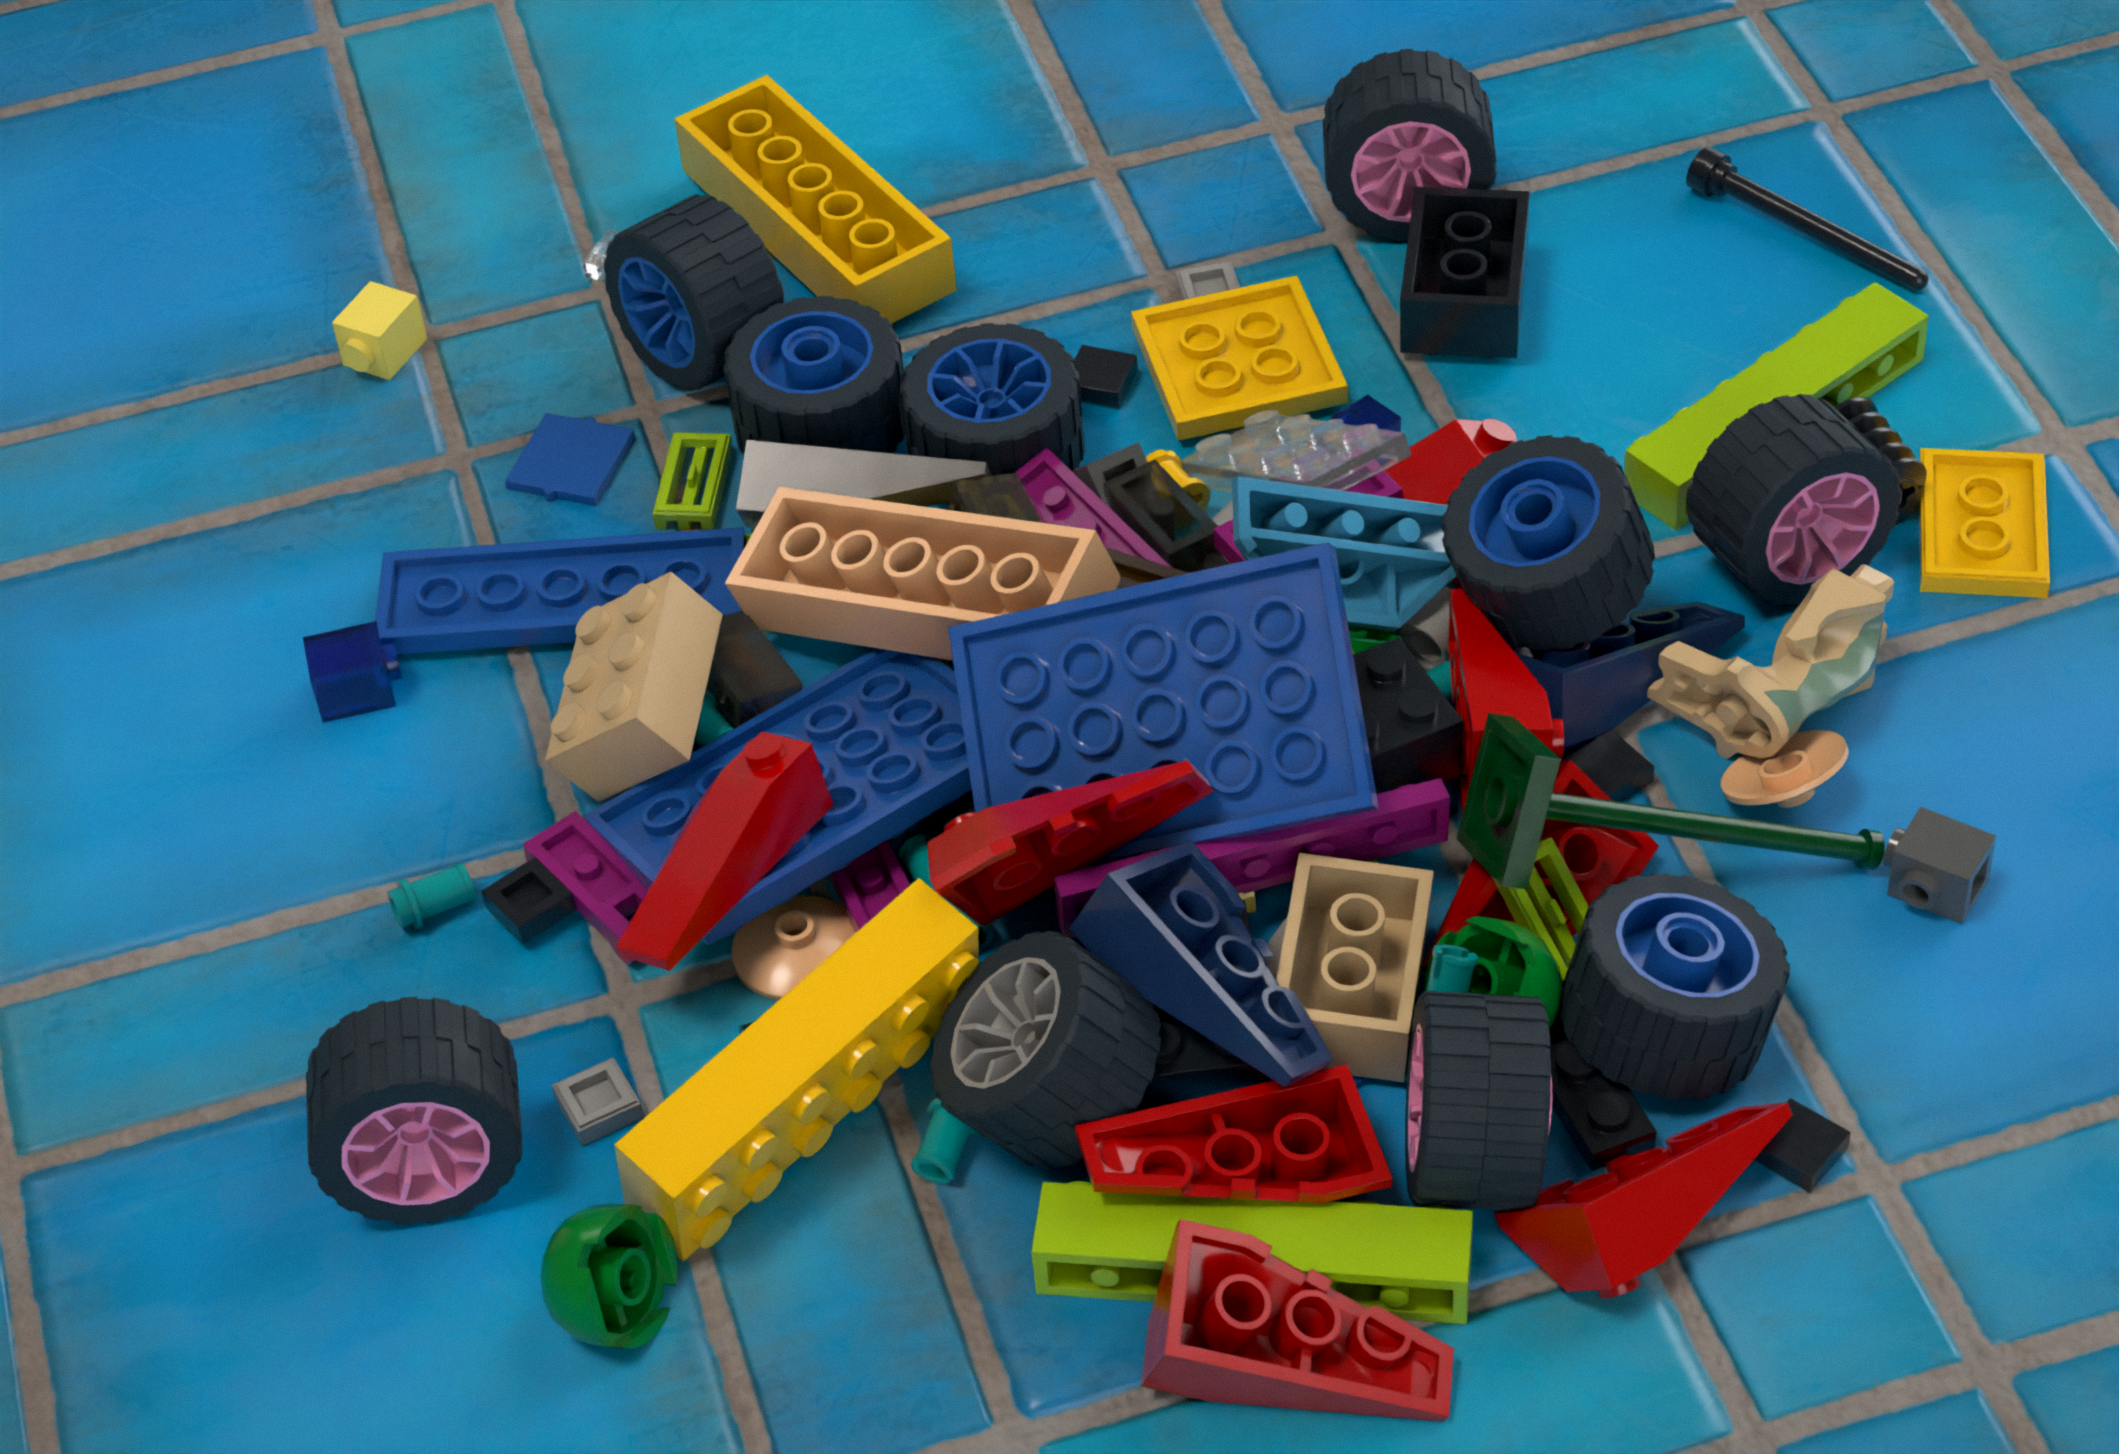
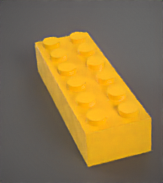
[674,75,957,324]
[614,878,979,1262]

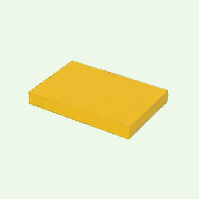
[1919,448,2050,598]

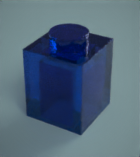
[303,621,403,723]

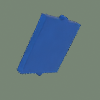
[505,413,635,506]

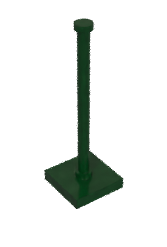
[1456,713,1885,889]

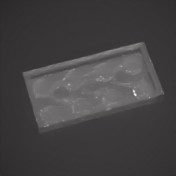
[1181,410,1412,492]

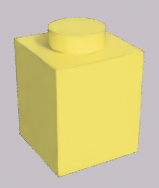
[332,281,428,380]

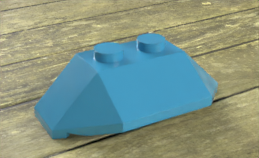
[1232,477,1457,631]

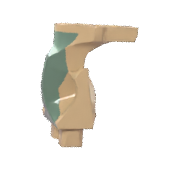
[1647,565,1895,759]

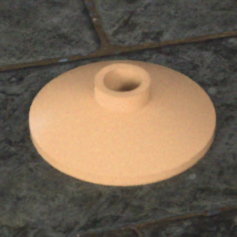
[1720,730,1849,808]
[732,895,855,1001]

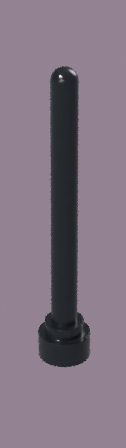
[1686,146,1929,291]

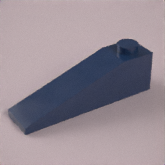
[1508,602,1745,751]
[1069,840,1333,1087]

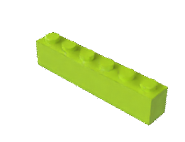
[1624,282,1929,531]
[1031,1181,1473,1324]

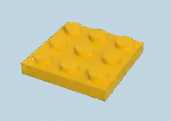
[1131,275,1348,441]

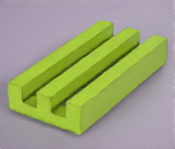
[653,432,733,530]
[1490,837,1589,981]

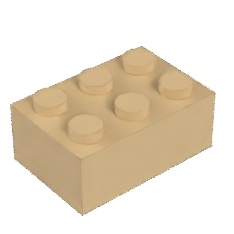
[545,572,723,802]
[1276,853,1434,1083]

